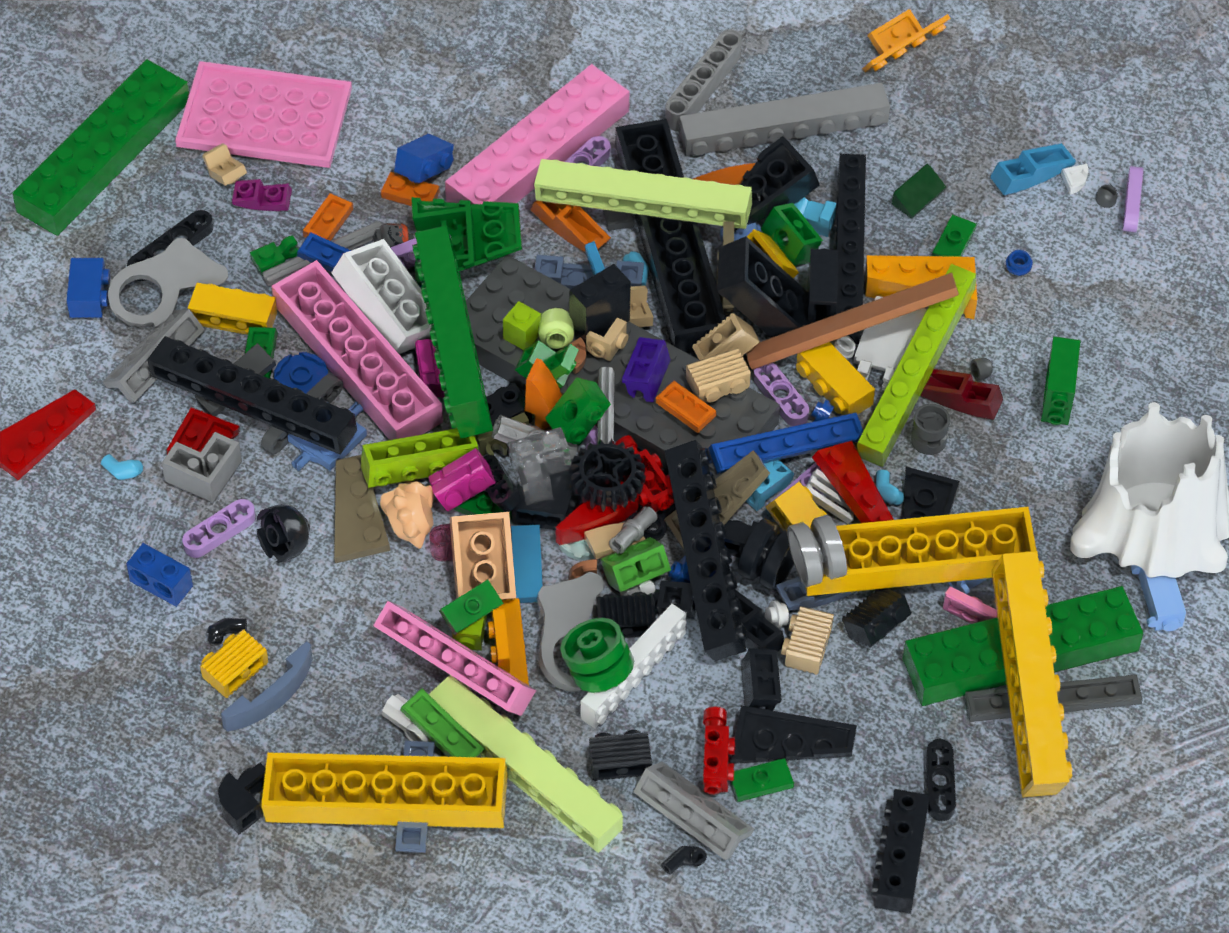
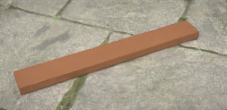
[746,273,959,370]

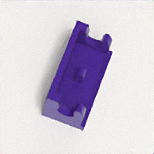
[622,337,671,402]

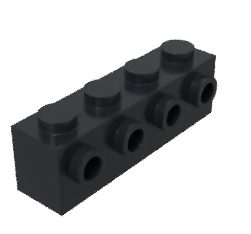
[871,789,930,914]

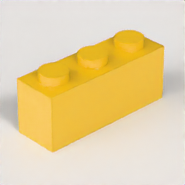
[188,283,277,335]
[796,342,875,415]

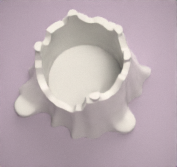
[1070,402,1229,578]

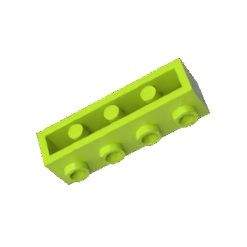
[361,428,478,488]

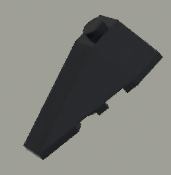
[722,136,820,232]

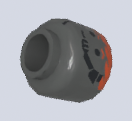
[374,223,414,248]

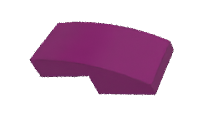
[232,179,292,211]

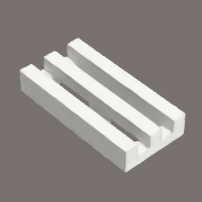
[806,469,854,524]

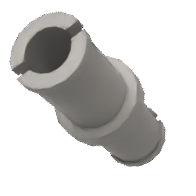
[609,506,657,554]

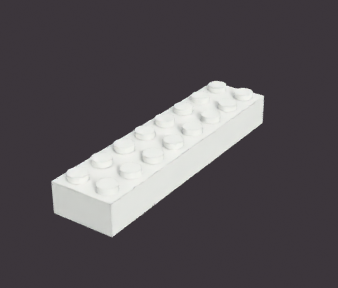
[581,604,686,729]

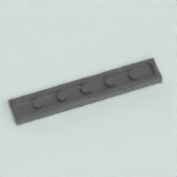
[965,674,1143,722]

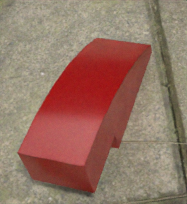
[556,482,639,545]

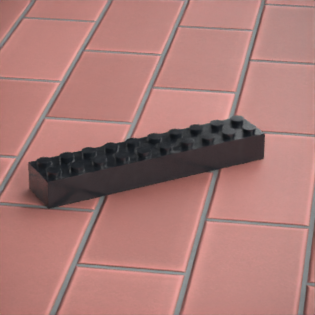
[615,119,726,353]

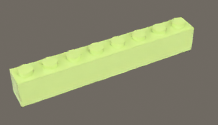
[534,159,752,229]
[429,675,623,853]

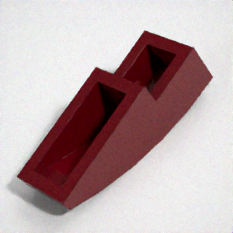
[921,369,1003,420]

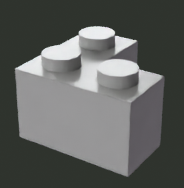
[162,432,242,502]

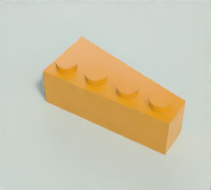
[865,255,977,319]

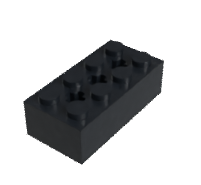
[716,236,808,338]

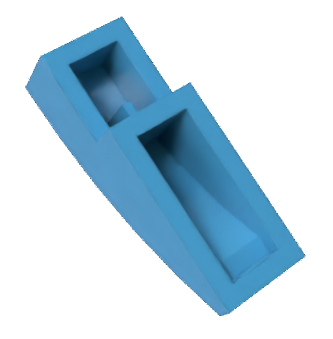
[990,143,1076,195]

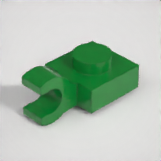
[249,235,298,275]

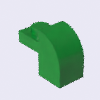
[515,340,579,388]

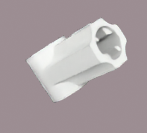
[382,694,430,742]

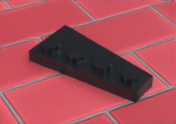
[904,467,960,519]
[731,705,857,764]

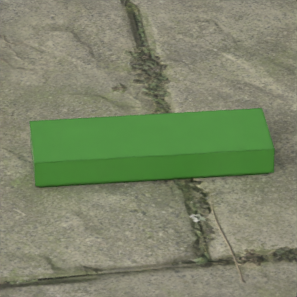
[400,688,484,757]

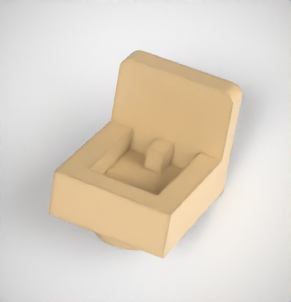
[203,143,247,186]
[629,286,654,328]
[586,318,629,361]

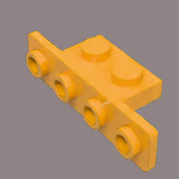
[862,9,951,72]
[488,598,529,686]

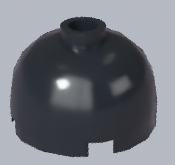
[257,504,310,563]

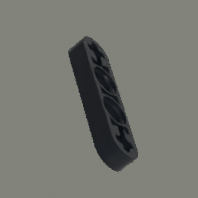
[127,210,214,282]

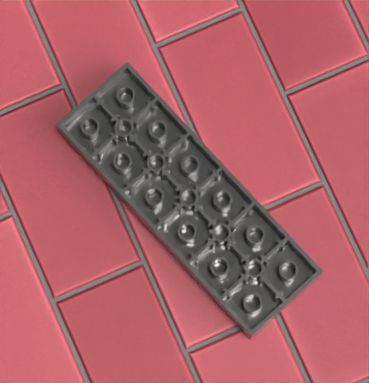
[466,255,780,479]

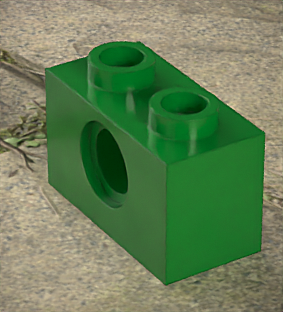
[761,203,823,266]
[545,377,611,445]

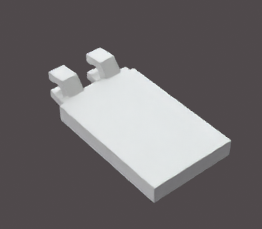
[854,296,927,390]

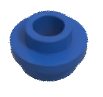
[1005,250,1033,275]
[811,399,834,422]

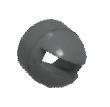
[1096,184,1118,208]
[971,358,993,381]

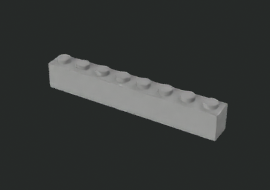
[679,83,890,156]

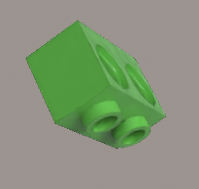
[600,537,671,592]

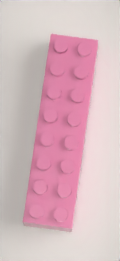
[445,64,630,204]
[272,260,443,440]

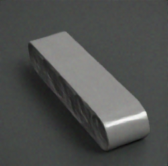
[665,29,742,131]

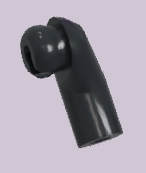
[206,618,247,643]
[661,846,707,875]

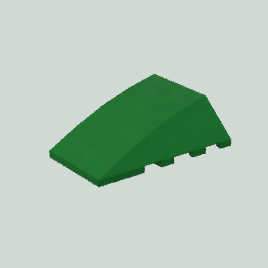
[411,197,522,286]

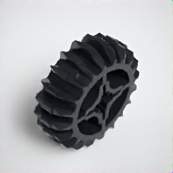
[569,439,646,512]

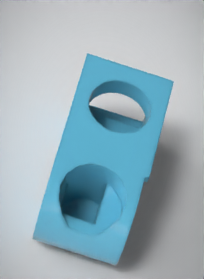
[794,198,837,237]
[745,460,794,511]

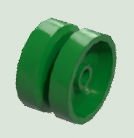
[560,618,635,693]

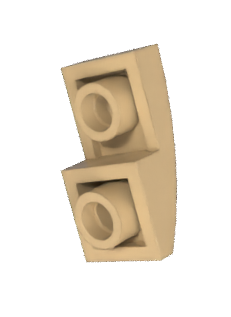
[584,523,645,559]

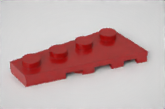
[0,389,96,480]
[812,441,894,523]

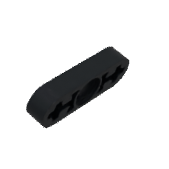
[484,455,521,512]
[926,739,956,821]

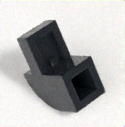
[218,762,266,835]

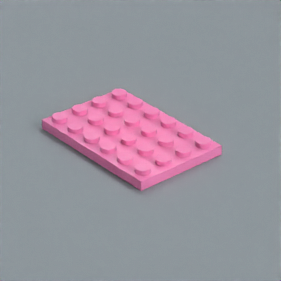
[175,61,352,168]

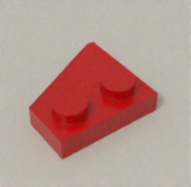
[166,407,240,454]

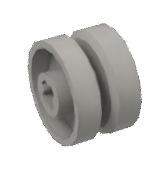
[787,514,847,587]

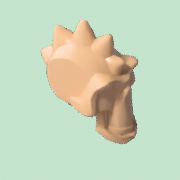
[380,481,434,549]

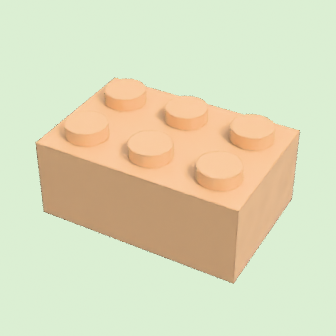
[449,512,516,599]

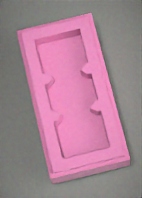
[943,586,998,624]

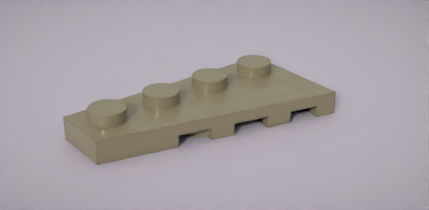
[665,450,770,550]
[334,454,390,564]

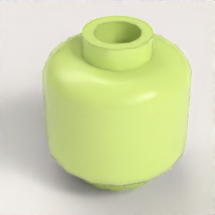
[538,308,574,349]

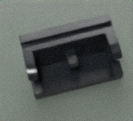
[741,648,782,711]

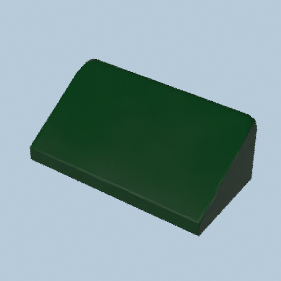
[892,164,947,219]

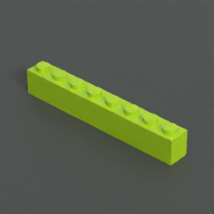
[857,264,976,467]

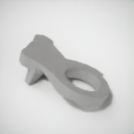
[108,238,228,328]
[537,572,603,692]

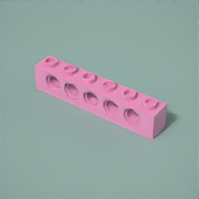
[373,601,536,716]

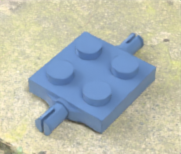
[288,402,367,471]

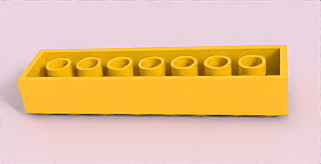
[805,507,1037,596]
[991,552,1072,797]
[261,752,508,828]

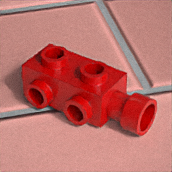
[615,435,675,512]
[703,707,735,794]

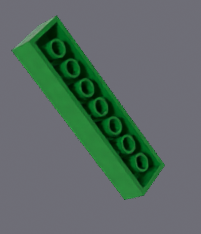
[12,59,189,236]
[412,225,493,438]
[902,586,1144,707]

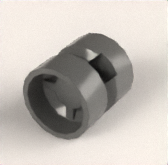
[911,404,950,455]

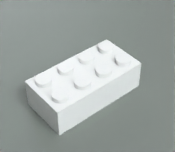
[331,239,433,354]

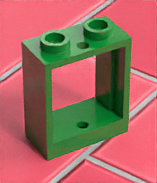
[1041,336,1081,425]

